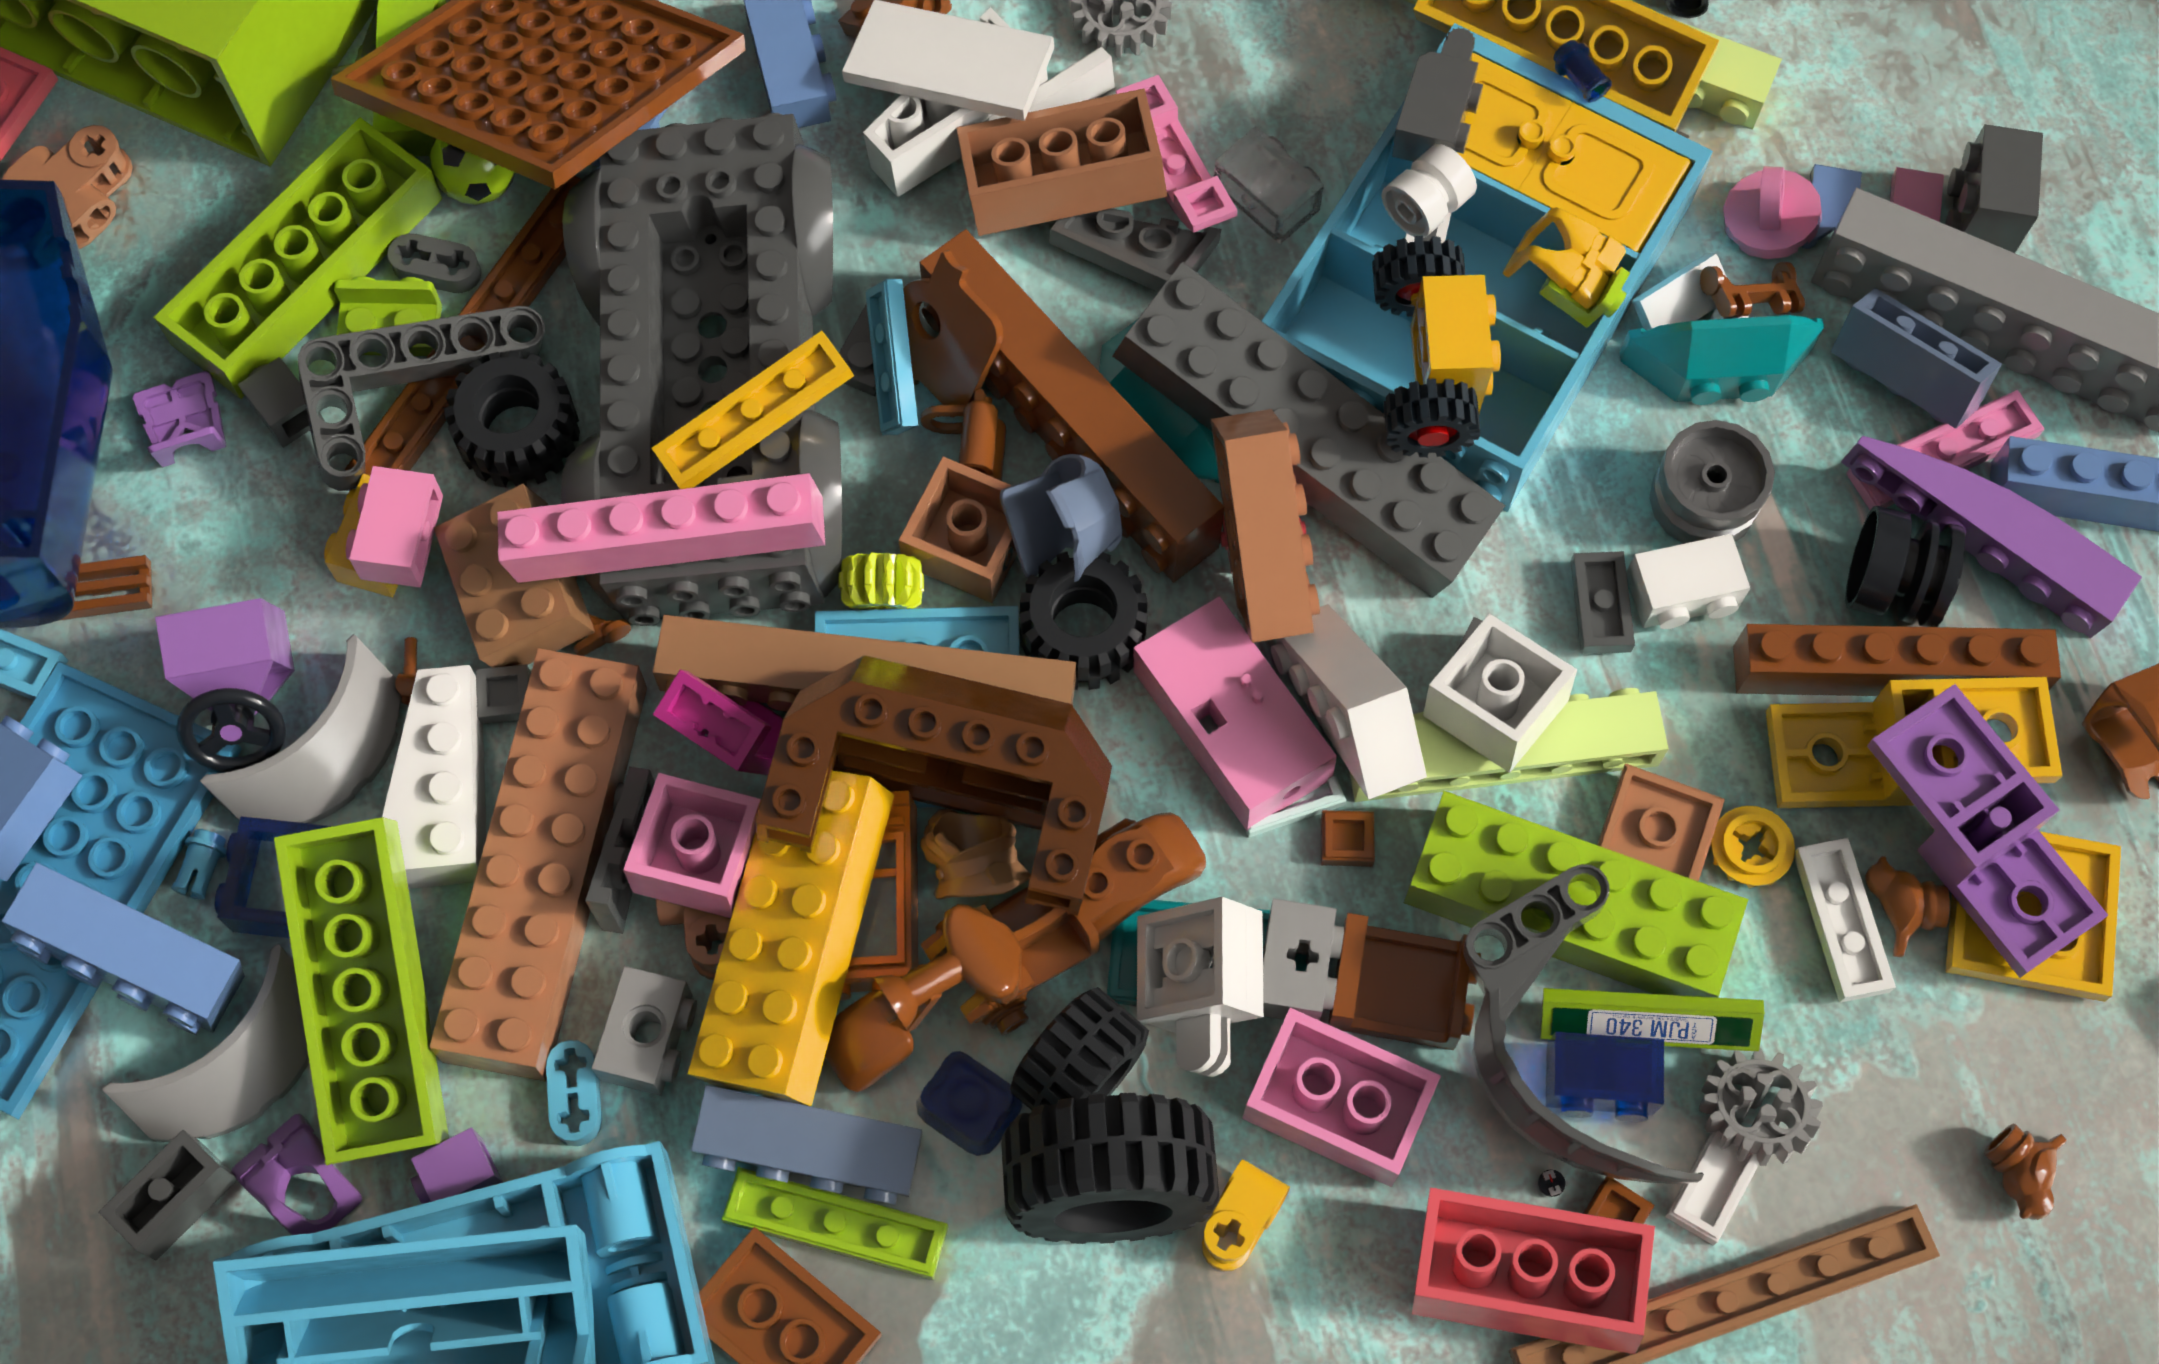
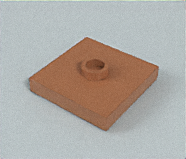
[1597,763,1725,881]

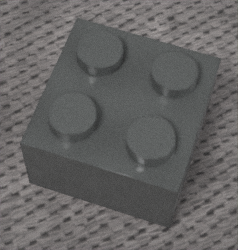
[1945,124,2043,253]

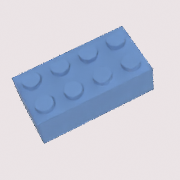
[2,862,245,1035]

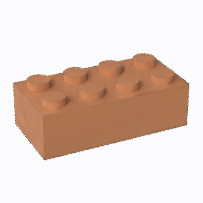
[956,88,1167,236]
[1211,409,1320,643]

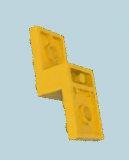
[1765,677,2062,808]

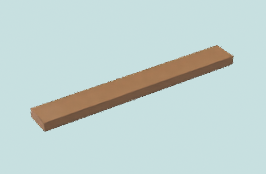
[1509,1204,1940,1364]

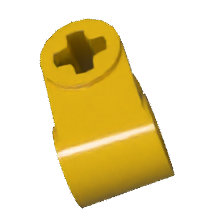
[1202,1159,1290,1272]

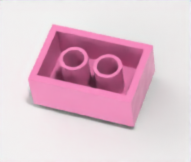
[1242,1008,1441,1187]

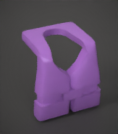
[132,371,226,468]
[231,1114,362,1235]

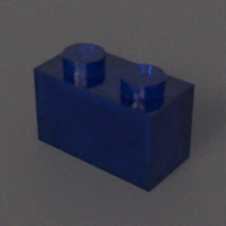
[1546,1032,1664,1122]

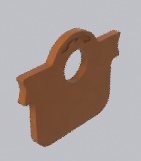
[903,250,1004,405]

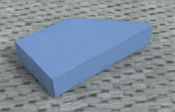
[1802,164,1862,249]

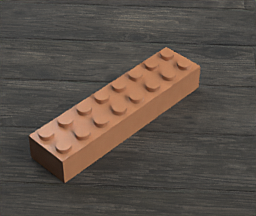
[429,648,647,1082]

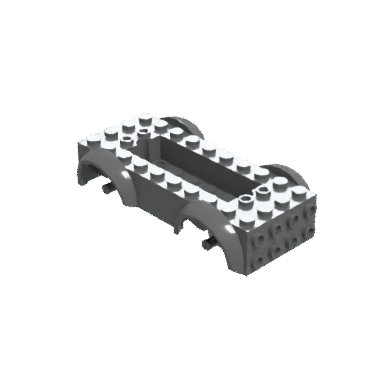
[561,113,842,626]

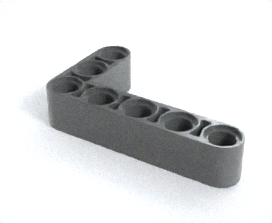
[298,306,545,491]

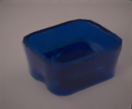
[916,1051,1022,1156]

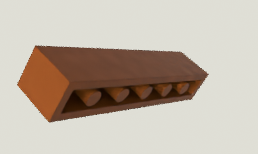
[1733,624,2061,696]

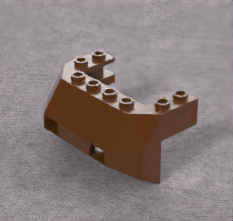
[755,655,1112,916]

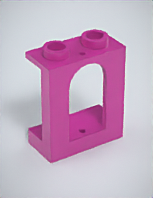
[653,669,784,775]

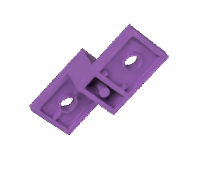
[1867,684,2108,978]

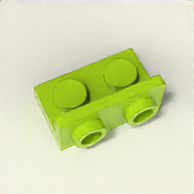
[334,276,442,356]

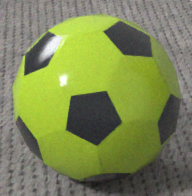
[429,138,516,205]

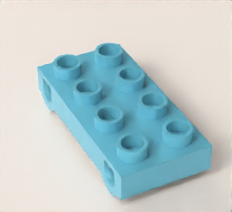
[214,1141,715,1364]

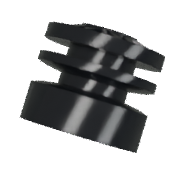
[1845,506,1965,627]

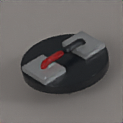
[1538,1169,1566,1197]

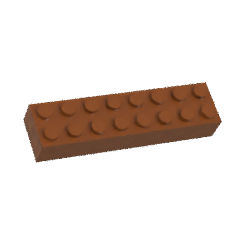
[919,229,1224,583]

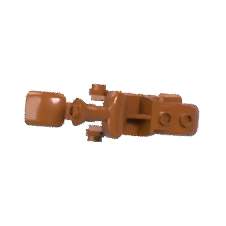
[825,812,1206,1092]

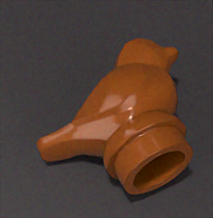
[1865,856,1950,958]
[1983,1124,2067,1220]

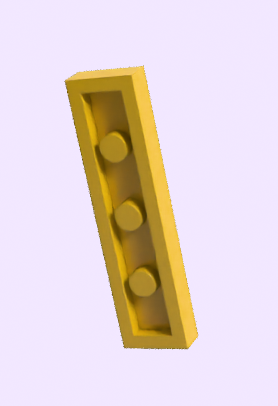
[652,330,854,489]

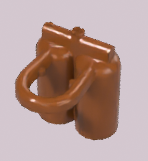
[920,389,1007,481]

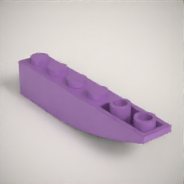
[1841,436,2142,638]

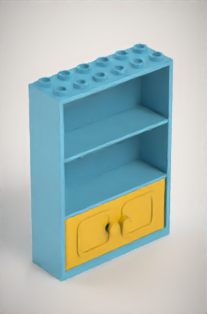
[1261,23,1713,512]

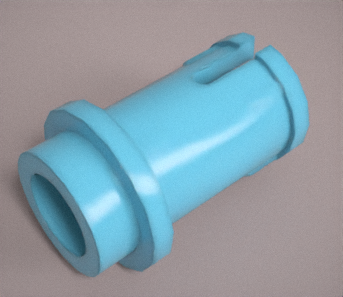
[171,829,228,900]

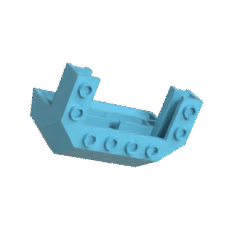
[213,1224,596,1364]

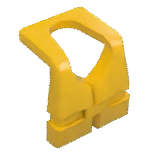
[1502,207,1626,309]

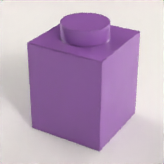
[410,1127,503,1204]

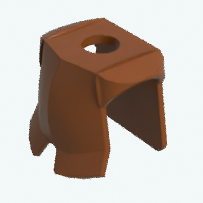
[2081,663,2159,799]

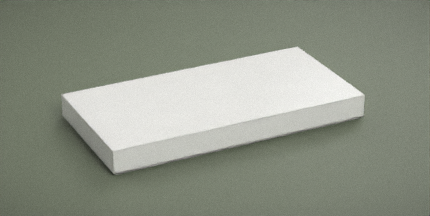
[842,0,1055,121]

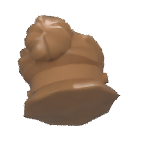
[920,808,1031,900]

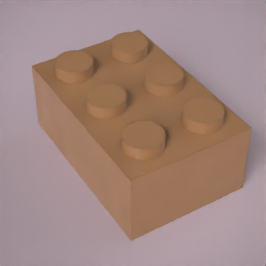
[434,484,595,668]

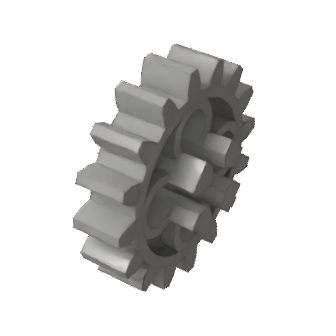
[1071,0,1172,57]
[1699,1048,1823,1166]

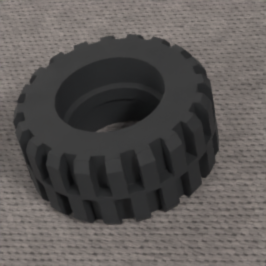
[1001,1093,1220,1244]

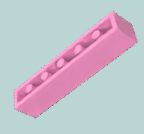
[497,473,825,583]

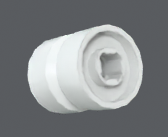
[1381,144,1477,238]

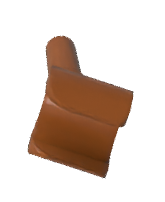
[395,637,417,705]

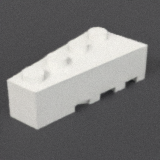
[863,7,1048,197]
[1271,604,1427,800]
[382,665,486,889]

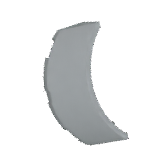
[200,634,403,832]
[102,944,309,1142]

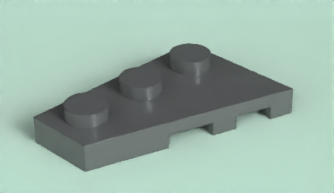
[1049,209,1222,292]

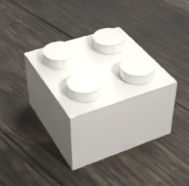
[1423,613,1577,773]

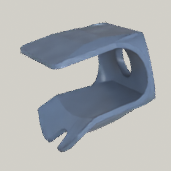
[1000,454,1122,582]

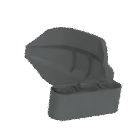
[1464,864,1704,1184]

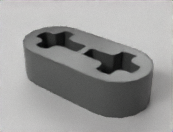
[387,233,482,293]

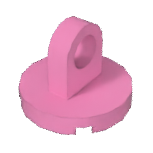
[1723,166,1822,259]

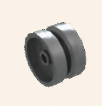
[1649,420,1775,544]

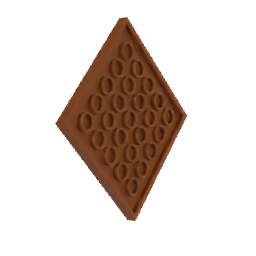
[331,0,746,189]

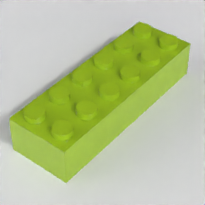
[153,117,442,399]
[1403,791,1749,998]
[274,817,449,1165]

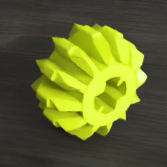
[838,552,924,610]

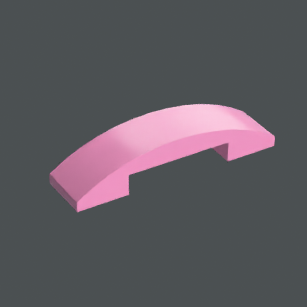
[1116,75,1237,233]

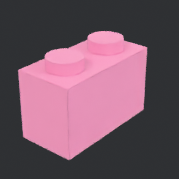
[346,466,443,588]

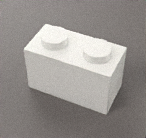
[1626,534,1750,629]

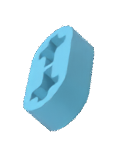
[546,1040,602,1146]

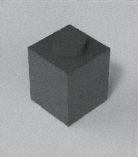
[238,357,325,448]

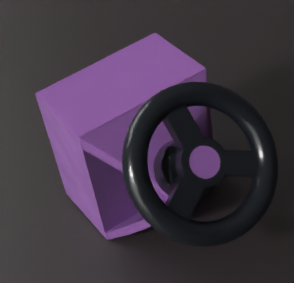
[155,598,295,772]

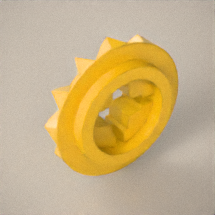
[1710,806,1795,889]

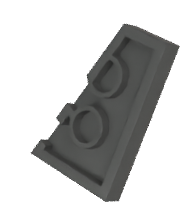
[585,766,655,934]

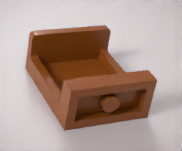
[1328,913,1481,1050]

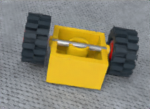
[1372,236,1501,458]

